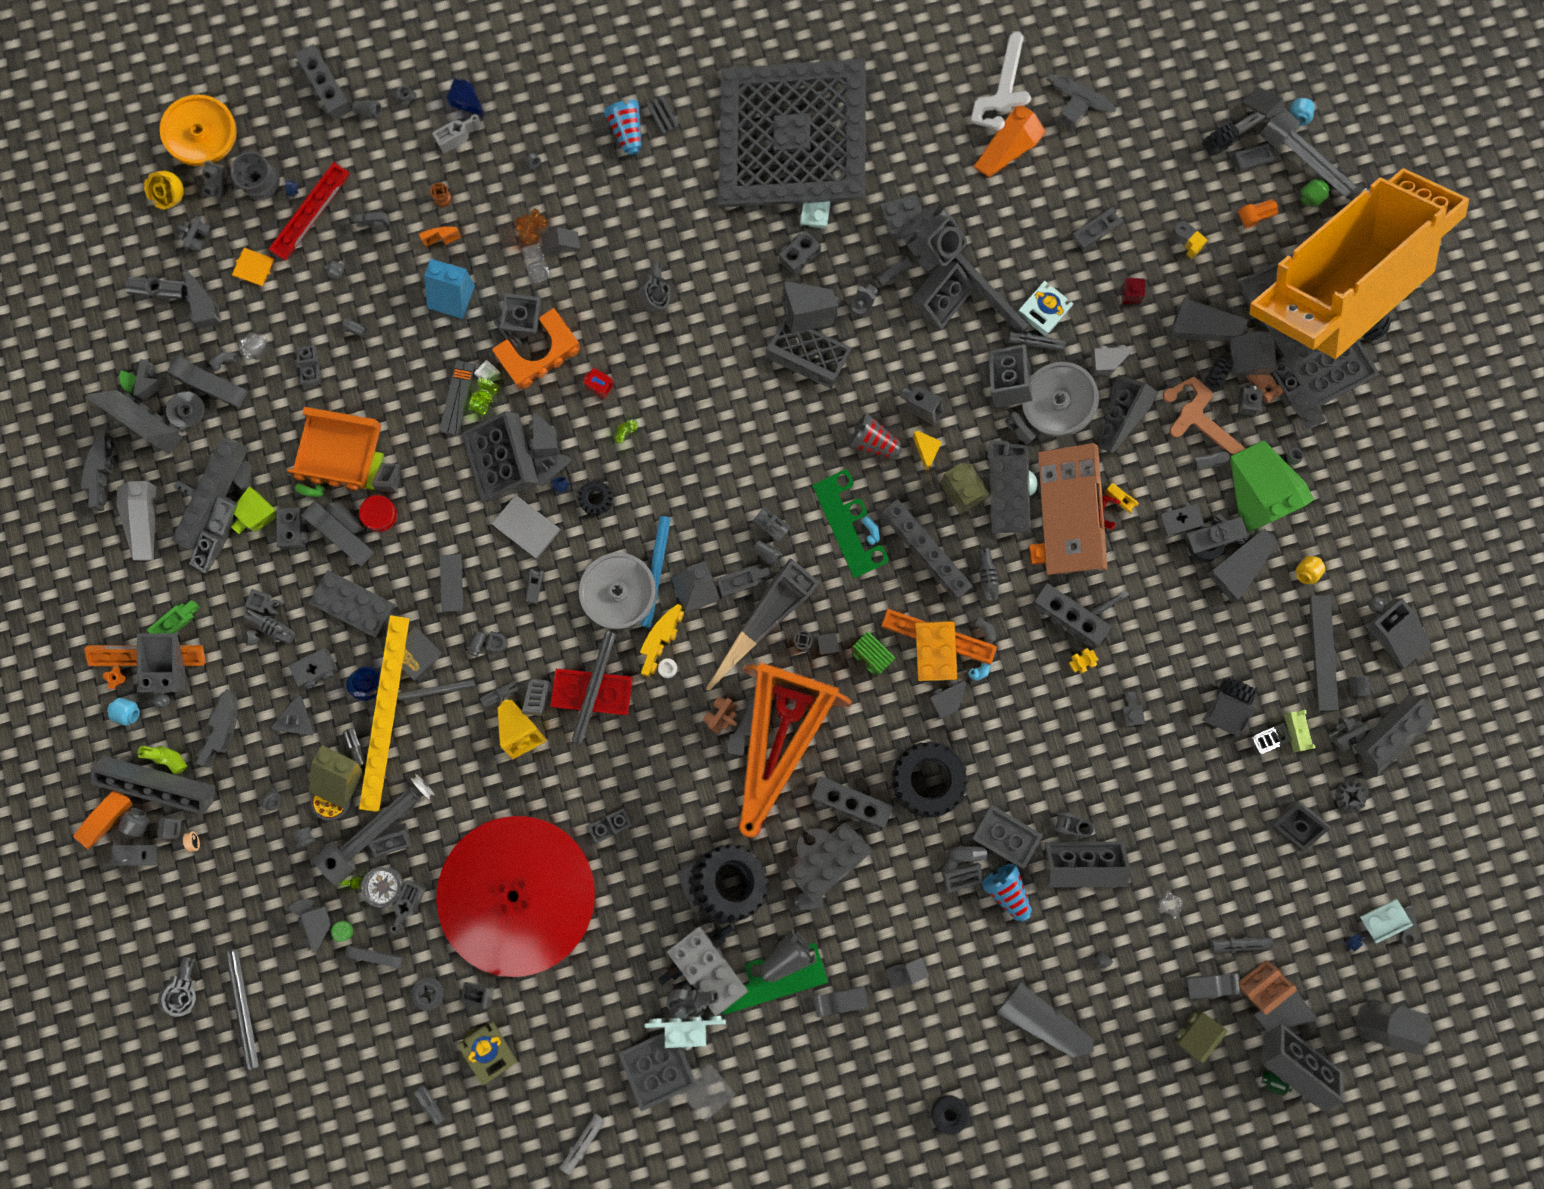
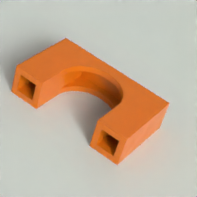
[492,308,581,390]

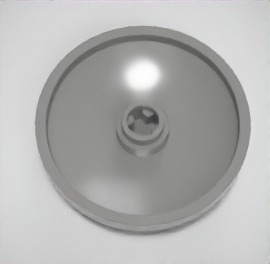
[1022,362,1099,437]
[579,553,656,630]

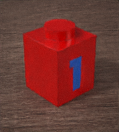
[583,367,614,399]

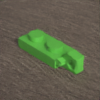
[147,600,200,633]

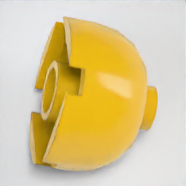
[144,170,184,210]

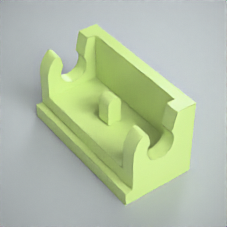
[1284,710,1315,752]

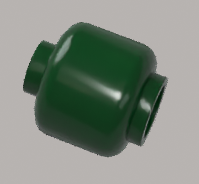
[1261,1070,1292,1096]

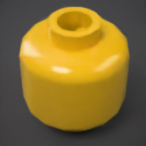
[1295,556,1325,584]

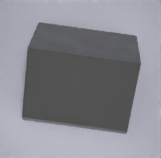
[1273,801,1331,851]

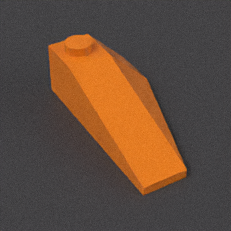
[974,106,1046,177]

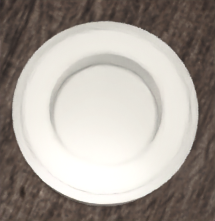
[658,659,677,678]

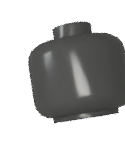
[325,261,345,281]

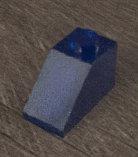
[446,78,485,117]

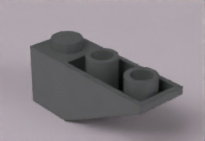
[183,270,222,329]

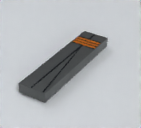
[439,360,476,436]

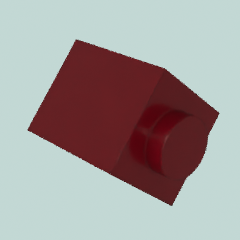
[1121,278,1145,304]

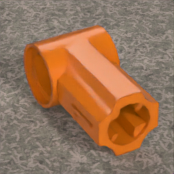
[1238,199,1278,229]

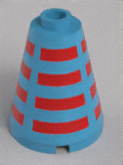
[603,100,642,155]
[981,864,1032,921]

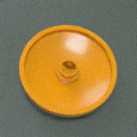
[160,95,237,166]

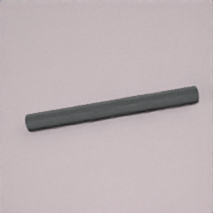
[572,631,615,744]
[225,949,258,1070]

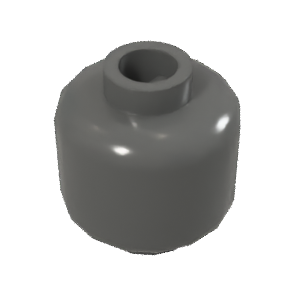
[118,808,149,839]

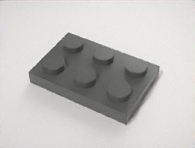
[972,805,1043,870]

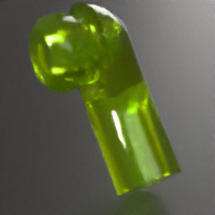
[615,420,638,444]

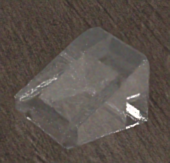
[1157,890,1184,918]

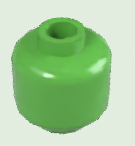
[1300,179,1330,207]

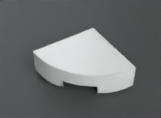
[474,360,501,380]

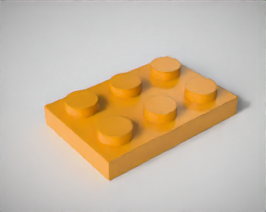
[915,621,957,681]

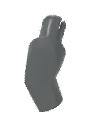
[941,846,987,878]

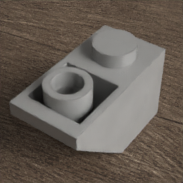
[1091,345,1132,376]

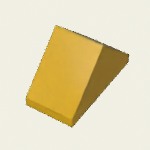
[913,431,942,471]

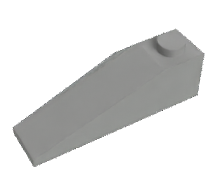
[117,481,157,561]

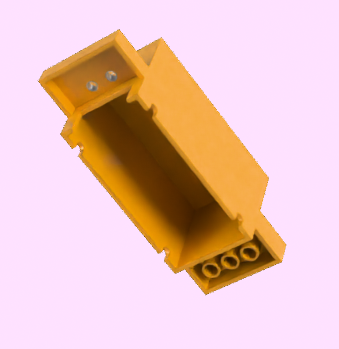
[1250,168,1469,360]

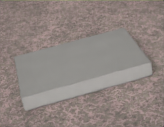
[492,495,560,559]

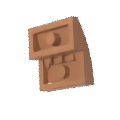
[1239,960,1297,1015]

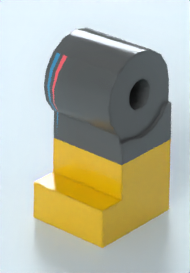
[1172,221,1208,259]

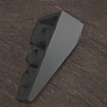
[1098,374,1158,453]

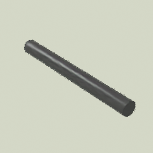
[398,679,476,701]

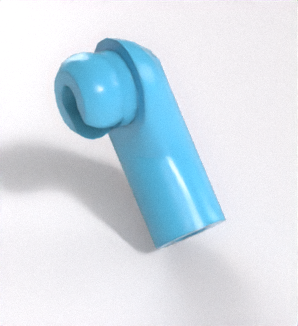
[862,516,880,545]
[968,662,992,681]

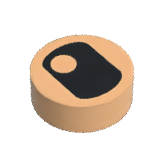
[183,831,200,852]

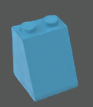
[424,259,475,319]

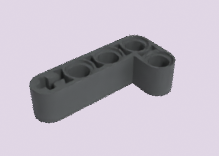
[167,355,248,408]
[301,501,375,567]

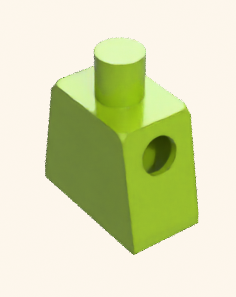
[231,486,277,534]

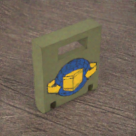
[457,1020,518,1086]

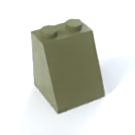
[940,463,990,515]
[309,745,364,809]

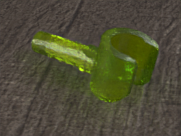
[339,877,365,890]

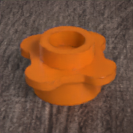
[103,666,126,689]

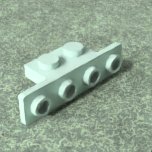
[645,1016,726,1048]

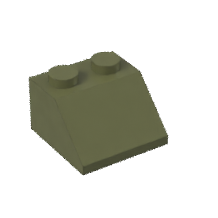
[1174,1011,1228,1063]

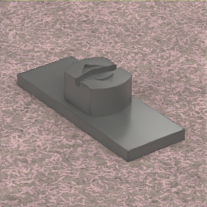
[1186,517,1249,554]
[440,554,464,613]

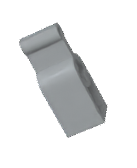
[432,115,482,154]

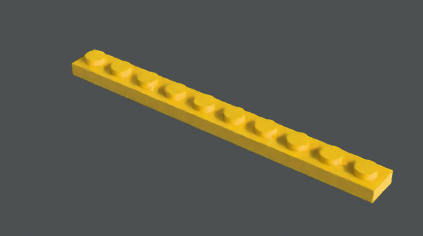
[359,615,410,812]

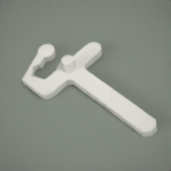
[971,31,1031,131]

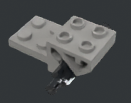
[658,924,748,1016]

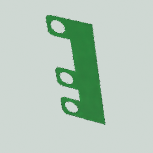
[812,469,888,579]
[722,943,828,1015]

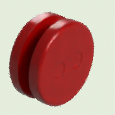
[359,495,398,532]

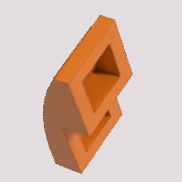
[419,227,462,247]

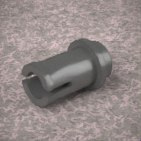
[342,318,368,338]
[466,631,486,657]

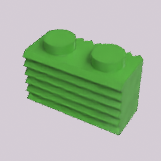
[851,631,895,676]

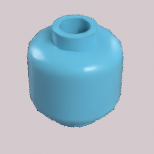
[1289,98,1315,126]
[107,698,140,726]

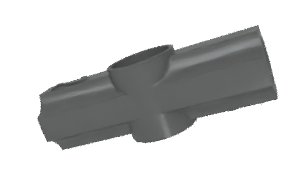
[125,277,187,299]

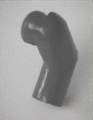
[209,353,237,371]

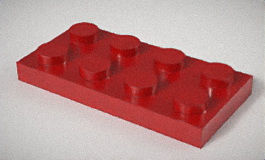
[551,668,633,716]

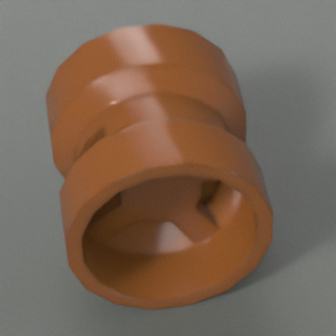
[430,183,452,207]

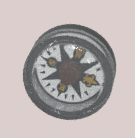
[361,867,404,908]

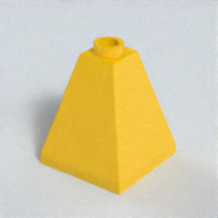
[498,699,547,759]

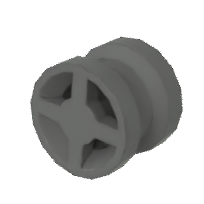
[291,827,316,849]

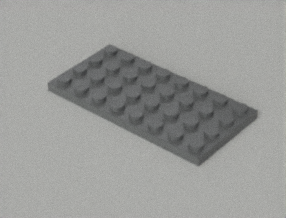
[1237,254,1380,407]

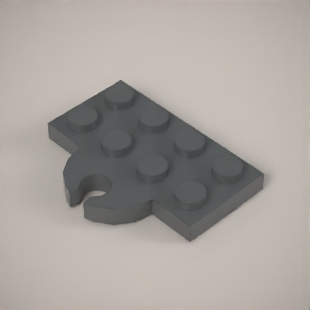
[787,822,872,904]

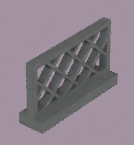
[765,317,852,389]

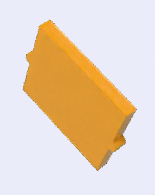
[232,248,275,287]

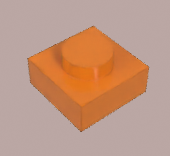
[1029,543,1046,565]

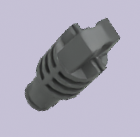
[978,548,999,602]
[244,609,296,644]

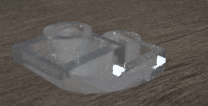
[522,243,549,284]

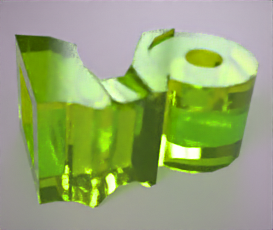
[468,377,499,416]

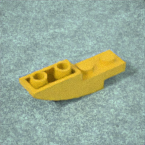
[640,604,684,678]

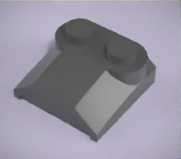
[499,293,541,337]

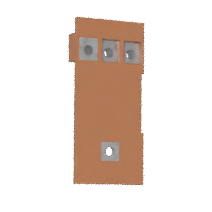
[1038,443,1108,575]

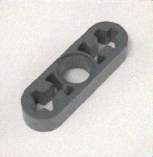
[345,945,403,968]

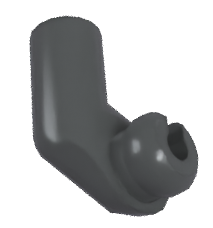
[974,617,997,644]

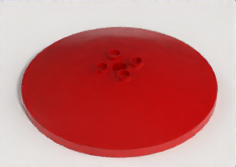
[436,816,595,977]

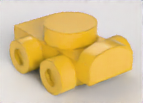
[1069,648,1099,674]

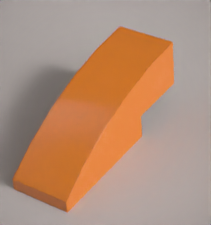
[73,790,133,850]

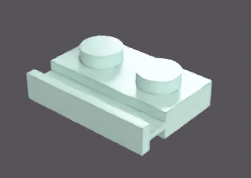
[800,202,830,229]
[1360,898,1413,944]

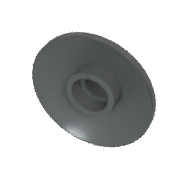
[166,392,204,428]

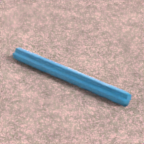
[641,516,671,628]

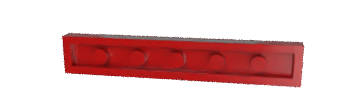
[269,162,350,261]

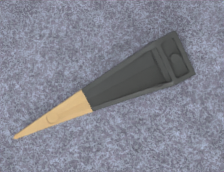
[706,559,820,690]

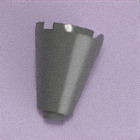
[760,929,817,983]

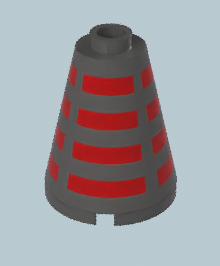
[848,413,902,459]

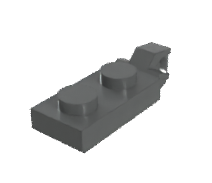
[716,567,771,598]

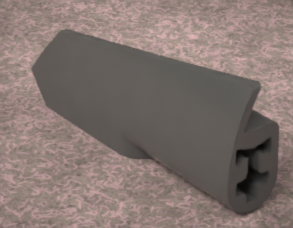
[997,982,1094,1057]

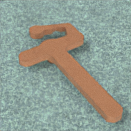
[1162,377,1246,456]

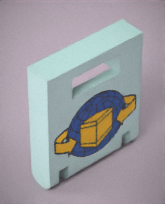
[1017,281,1074,337]

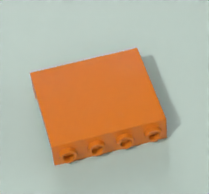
[287,407,382,491]

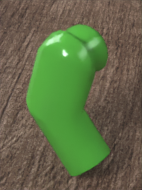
[295,483,325,498]

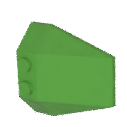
[1230,440,1314,533]

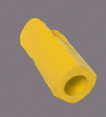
[1104,482,1139,514]

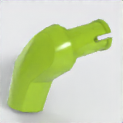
[137,746,187,774]

